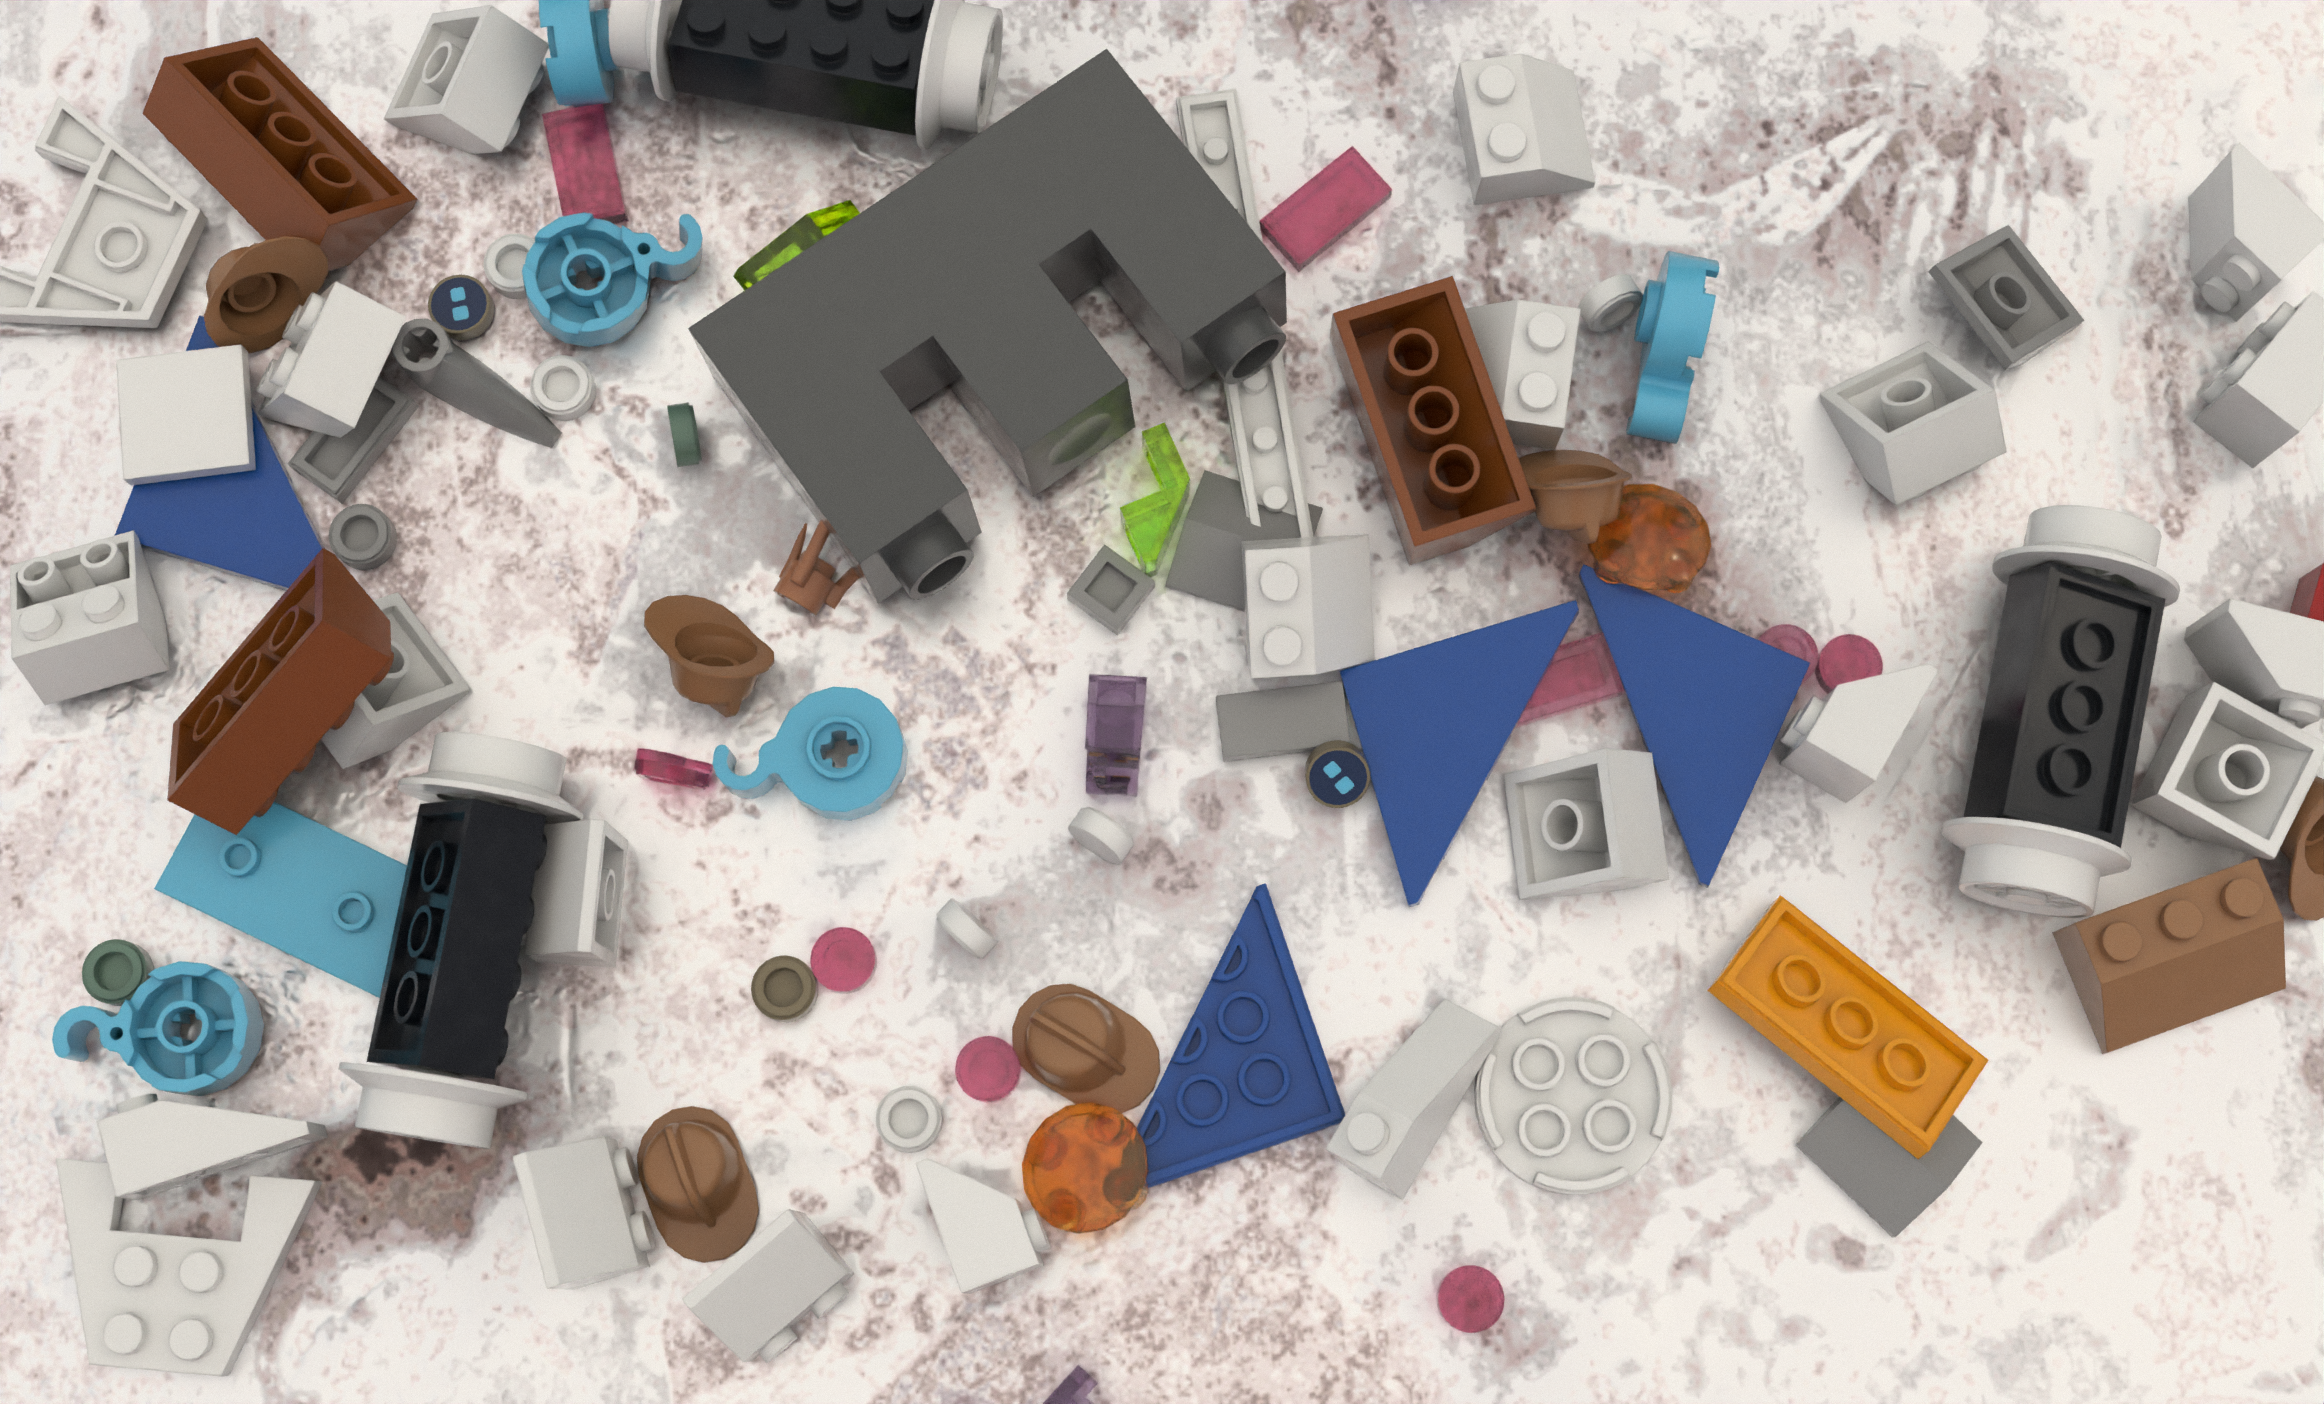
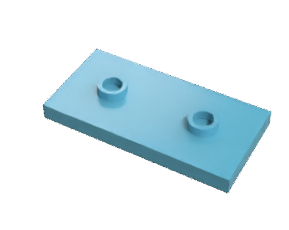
[154,802,407,998]

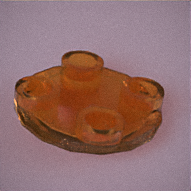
[1588,484,1711,593]
[1022,1102,1149,1234]

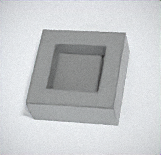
[1067,544,1155,636]

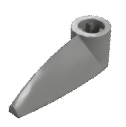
[392,318,562,448]

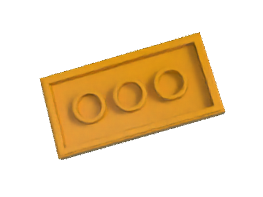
[1707,895,1988,1159]

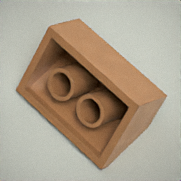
[2052,858,2286,1054]

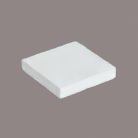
[116,344,256,486]

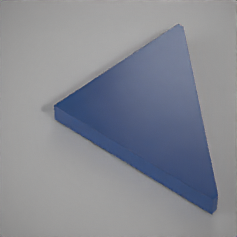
[114,315,325,591]
[1579,564,1810,888]
[1340,600,1579,907]
[1105,883,1345,1202]

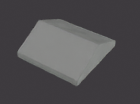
[1928,224,2085,370]
[1165,470,1323,612]
[1795,1097,1983,1238]

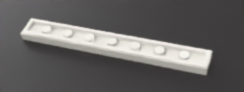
[1176,89,1314,538]

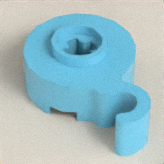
[539,0,620,107]
[522,212,703,347]
[1626,251,1719,444]
[713,687,908,821]
[52,961,264,1096]

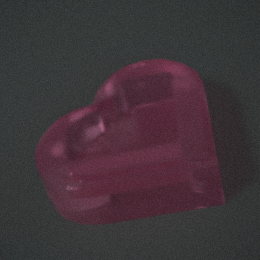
[633,748,713,790]

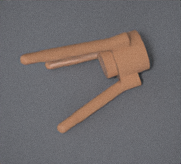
[773,520,859,616]

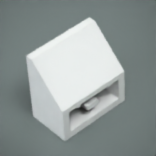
[256,281,406,438]
[2193,290,2324,468]
[10,530,169,705]

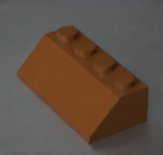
[142,37,418,271]
[1329,276,1536,566]
[167,548,394,835]

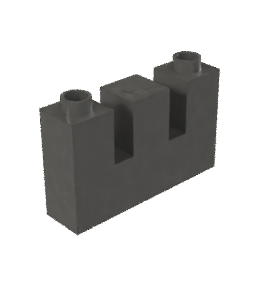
[688,49,1287,604]

